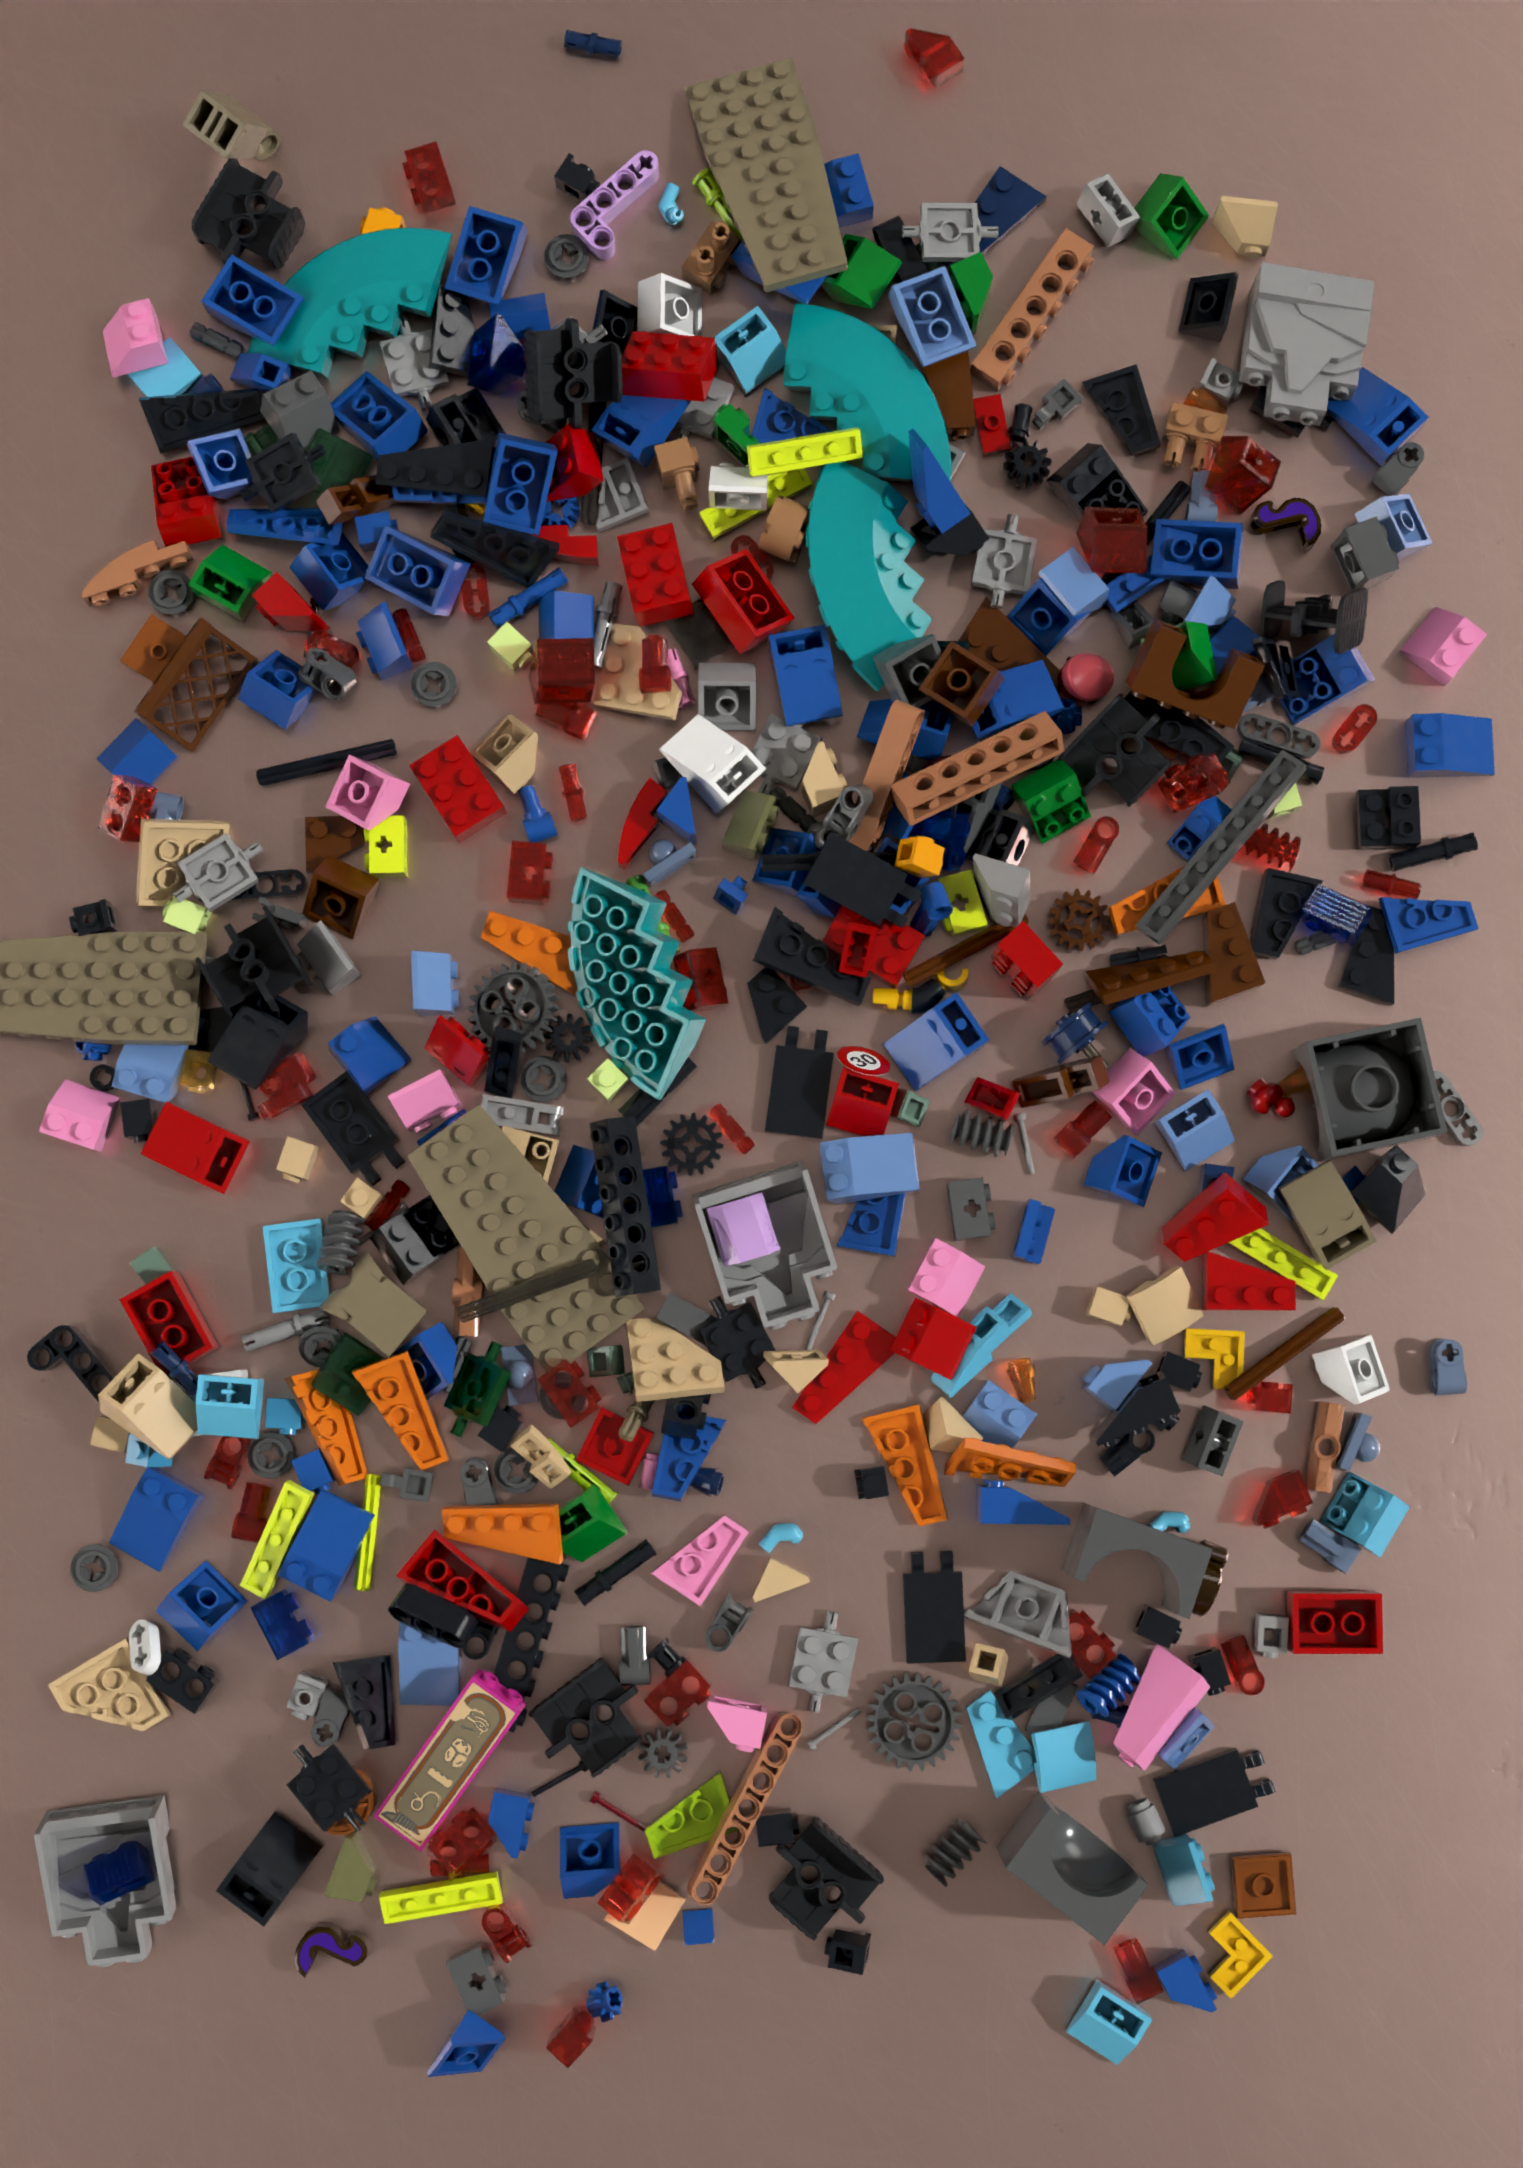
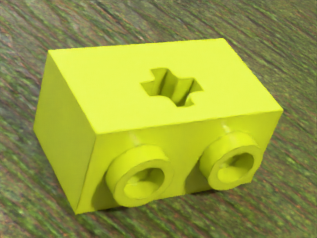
[364,815,408,878]
[937,869,988,938]

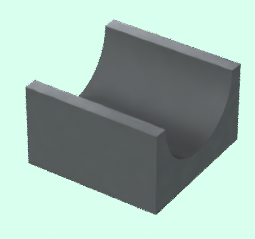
[1061,1503,1213,1619]

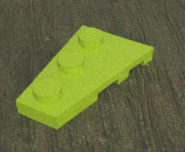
[645,1771,737,1859]

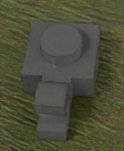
[1032,379,1083,430]
[252,897,308,931]
[380,1467,434,1502]

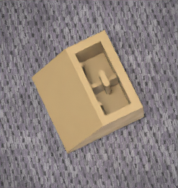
[801,741,848,817]
[502,1126,559,1184]

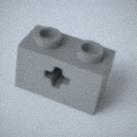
[1076,173,1140,248]

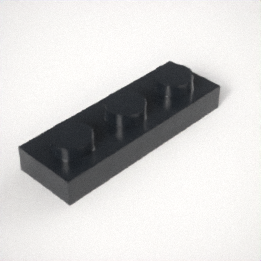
[484,1026,524,1098]
[994,1651,1083,1720]

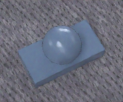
[643,839,697,887]
[501,1344,539,1406]
[1335,1413,1380,1471]

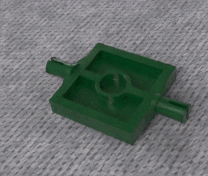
[444,1341,511,1437]

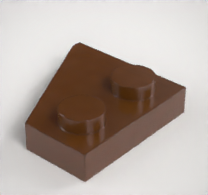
[305,816,364,873]

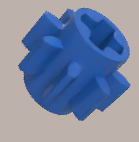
[1050,698,1082,734]
[75,1041,112,1061]
[586,1981,623,2023]

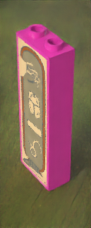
[373,1668,527,1852]

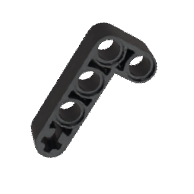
[27,1325,117,1403]

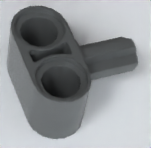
[1159,580,1197,626]

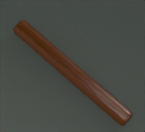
[903,914,1029,987]
[1224,1307,1345,1400]

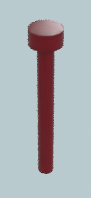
[589,1791,647,1832]

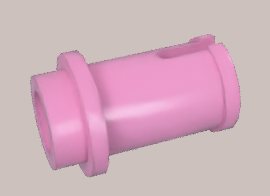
[638,1452,660,1490]

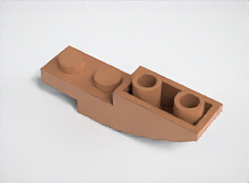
[81,540,194,607]

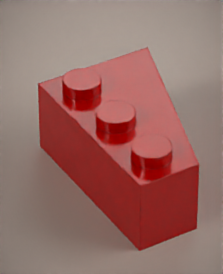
[1162,1172,1269,1262]
[1202,1251,1296,1311]

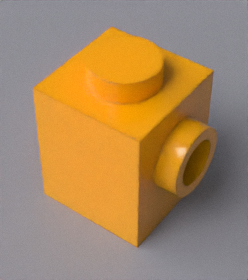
[360,207,406,234]
[894,836,945,878]

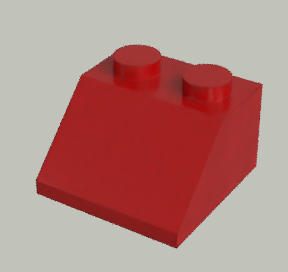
[252,572,330,632]
[890,1298,977,1380]

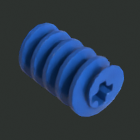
[1077,1653,1141,1717]

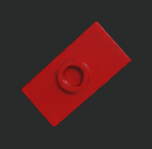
[973,394,1011,456]

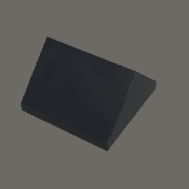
[1178,272,1239,342]
[592,290,638,359]

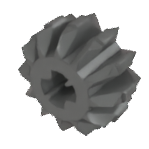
[638,1727,688,1778]

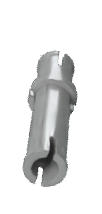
[585,581,623,669]
[241,1309,331,1352]

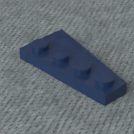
[941,166,1047,268]

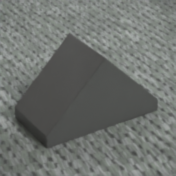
[1109,600,1154,650]

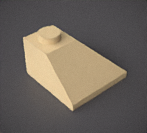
[1212,196,1278,259]
[470,713,538,794]

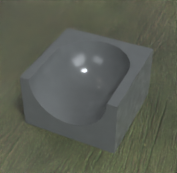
[1293,1018,1448,1162]
[996,1791,1149,1945]

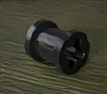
[647,1637,686,1677]

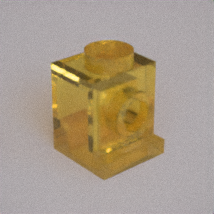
[180,1049,217,1094]

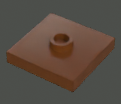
[120,614,186,683]
[1230,1852,1296,1919]

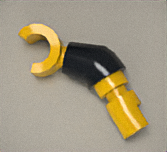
[873,967,969,1014]

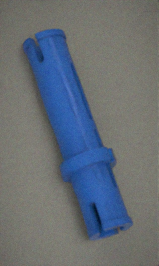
[488,567,569,629]

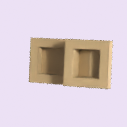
[510,1424,571,1489]

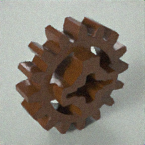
[1047,889,1111,953]

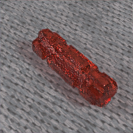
[392,608,426,663]
[654,890,694,943]
[709,1103,755,1154]
[365,1179,410,1231]

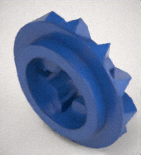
[541,497,580,529]

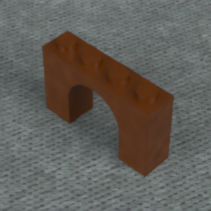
[1125,618,1265,729]

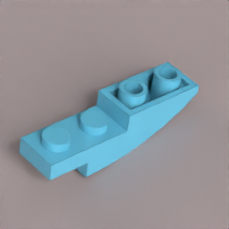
[931,1293,1033,1398]

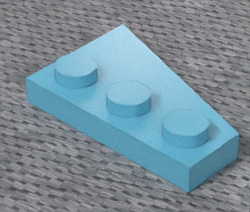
[966,1689,1037,1799]

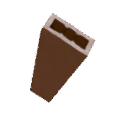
[908,341,976,440]

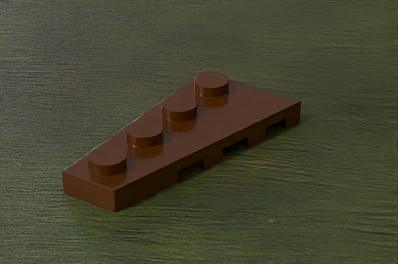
[958,597,1064,695]
[1085,950,1215,1005]

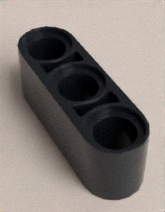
[872,216,929,284]
[388,1583,478,1648]

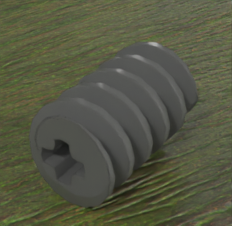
[949,1109,1014,1157]
[316,1210,365,1275]
[923,1818,987,1887]

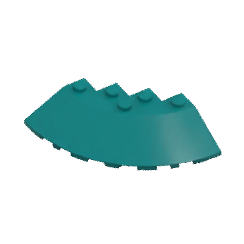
[247,228,452,379]
[783,303,952,482]
[805,461,932,692]
[568,867,706,1100]

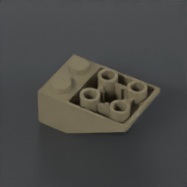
[1279,1159,1376,1270]

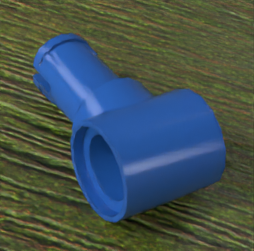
[518,785,558,845]

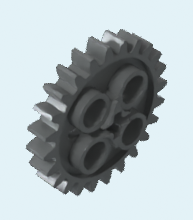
[467,962,560,1054]
[866,1672,962,1771]

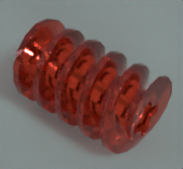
[1240,823,1301,872]

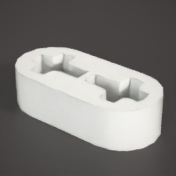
[129,1619,161,1675]

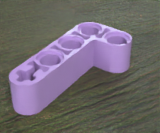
[570,150,659,261]

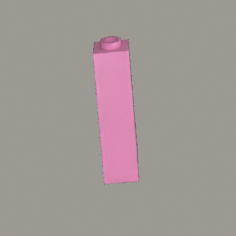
[1113,1644,1210,1771]

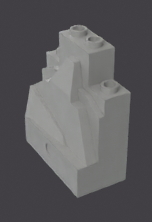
[1239,262,1374,426]
[692,1160,838,1330]
[34,1795,177,1968]

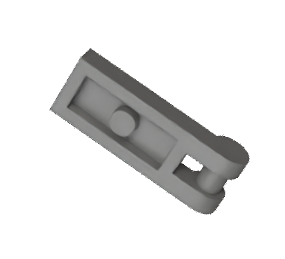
[481,1094,564,1136]

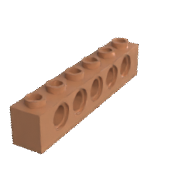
[970,228,1094,392]
[891,711,1065,826]

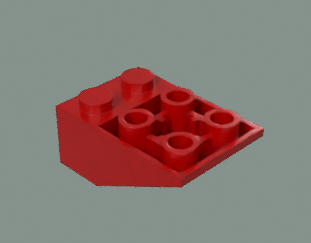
[151,456,222,547]
[424,1015,490,1088]
[140,1101,250,1194]

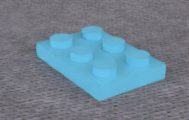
[263,1218,331,1313]

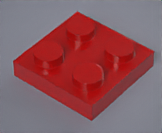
[576,1407,655,1486]

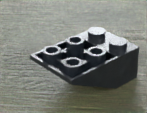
[1046,443,1148,549]
[208,995,308,1090]
[370,1195,461,1286]
[1093,1371,1181,1448]
[216,1811,323,1927]

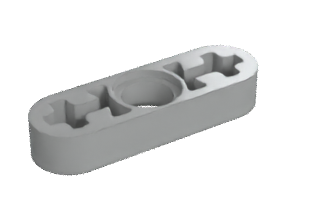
[1434,1071,1483,1146]

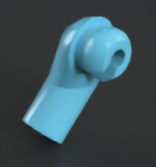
[658,183,684,225]
[1148,1511,1190,1533]
[759,1523,803,1553]

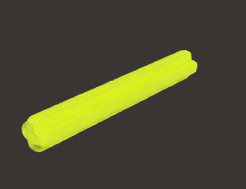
[354,1474,381,1591]

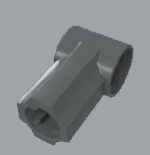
[619,1626,651,1686]

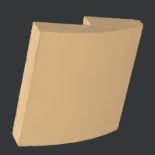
[1126,1265,1204,1346]

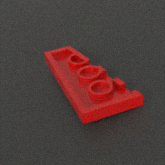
[792,1311,896,1424]

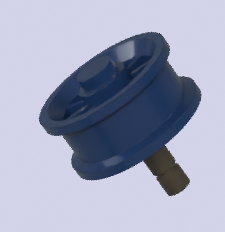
[1041,1002,1109,1068]

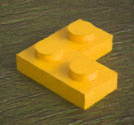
[1183,1328,1245,1389]
[1208,1910,1273,1999]

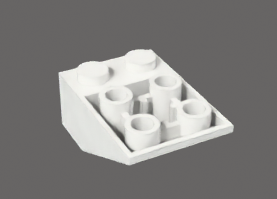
[659,714,766,814]

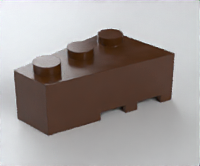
[1202,902,1266,1007]

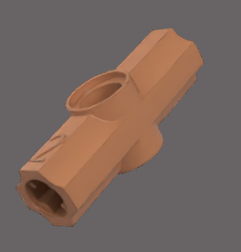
[452,1247,484,1337]
[1305,1401,1345,1493]

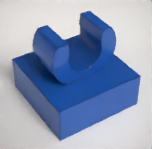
[713,875,748,915]

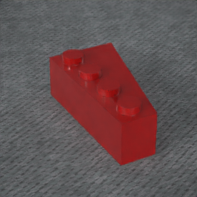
[396,1530,529,1632]

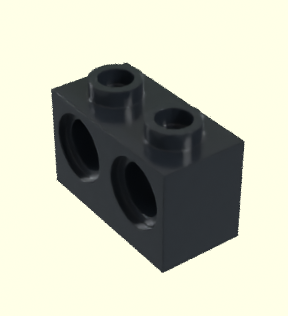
[661,1394,711,1440]
[146,1647,220,1714]

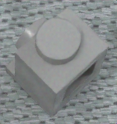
[1196,358,1244,406]
[1253,1613,1289,1658]
[286,1671,330,1720]

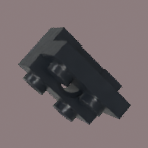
[426,387,506,446]
[1356,786,1421,850]
[955,808,1034,866]

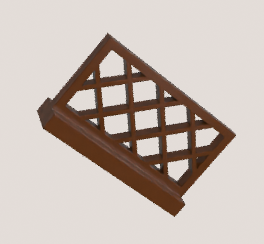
[133,617,257,752]

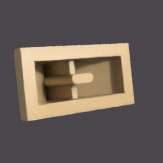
[763,1349,829,1393]
[923,1396,983,1453]
[753,1557,810,1602]

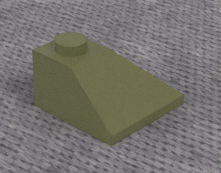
[324,1831,378,1903]

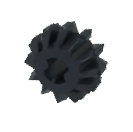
[1003,439,1052,490]
[544,1013,593,1063]

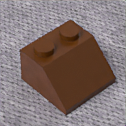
[919,641,1005,727]
[302,855,380,940]

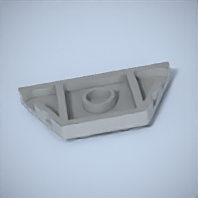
[964,1571,1071,1658]

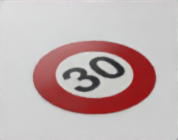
[837,1046,890,1075]

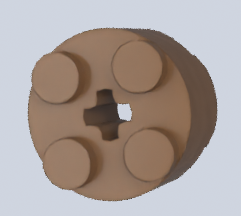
[758,495,810,563]

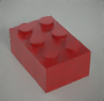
[621,331,718,402]
[617,523,694,627]
[692,548,795,654]
[409,735,507,843]
[822,906,925,989]
[991,921,1063,999]
[119,1270,219,1375]
[1286,1591,1383,1654]

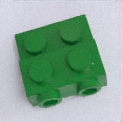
[713,404,760,468]

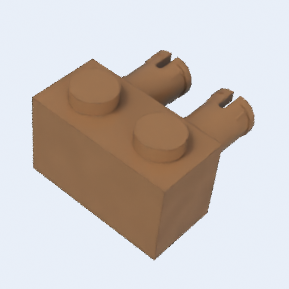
[682,221,741,295]
[1162,402,1228,472]
[654,437,700,511]

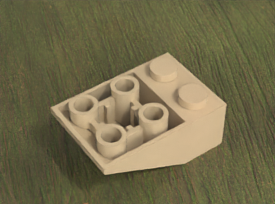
[98,1354,198,1460]

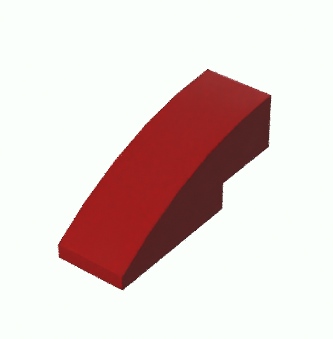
[522,525,599,566]
[618,778,668,870]

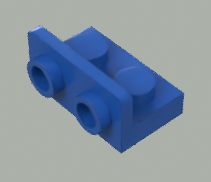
[1012,1199,1055,1264]

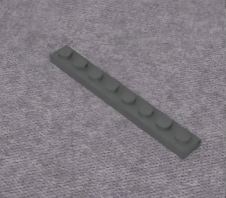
[1135,750,1307,945]

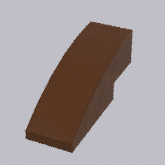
[316,475,397,525]
[1012,1055,1110,1108]

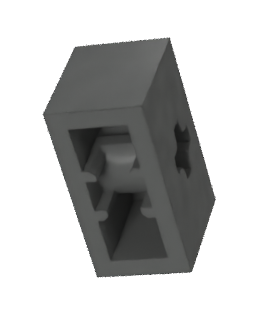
[946,1177,995,1241]
[1182,1405,1244,1476]
[446,1942,508,2015]

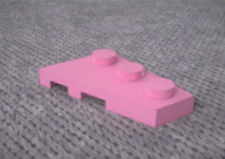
[651,1515,749,1606]

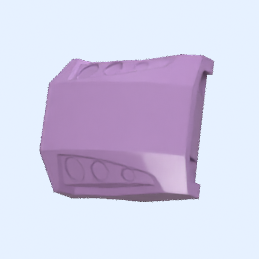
[705,1192,780,1266]

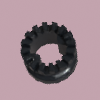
[89,1064,115,1091]

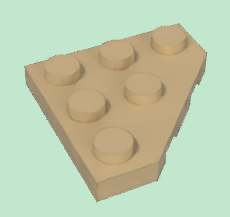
[593,623,682,720]
[136,819,230,906]
[626,1317,725,1402]
[48,1638,171,1731]

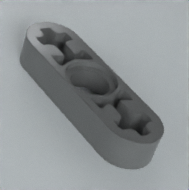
[1237,713,1320,759]

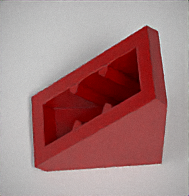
[838,922,878,978]
[964,1077,1020,1123]

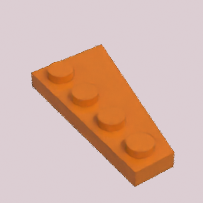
[1108,866,1226,936]
[481,911,577,998]
[352,1350,449,1471]
[284,1364,368,1486]
[862,1404,949,1526]
[944,1437,1076,1487]
[442,1504,564,1565]

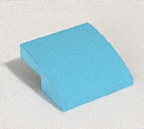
[127,337,202,397]
[1031,1721,1096,1793]

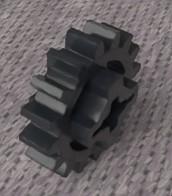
[660,1113,724,1177]

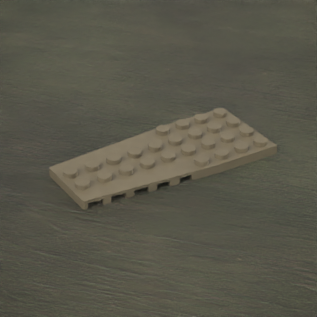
[684,58,848,292]
[0,932,208,1045]
[408,1104,645,1377]

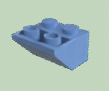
[1154,1089,1235,1172]

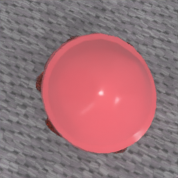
[1057,653,1114,705]

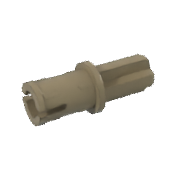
[618,1399,655,1442]

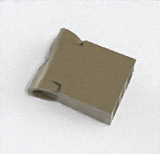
[182,90,280,160]
[319,1251,428,1357]

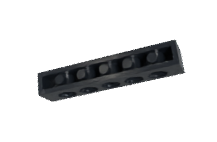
[589,1116,661,1297]
[494,1556,569,1733]

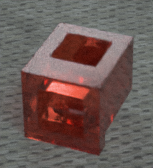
[1247,1381,1293,1414]

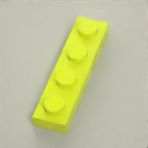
[747,427,863,477]
[699,468,813,540]
[1228,1228,1338,1301]
[240,1480,315,1600]
[379,1871,503,1924]

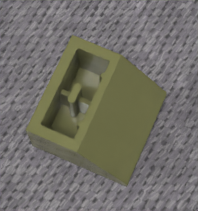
[722,790,779,860]

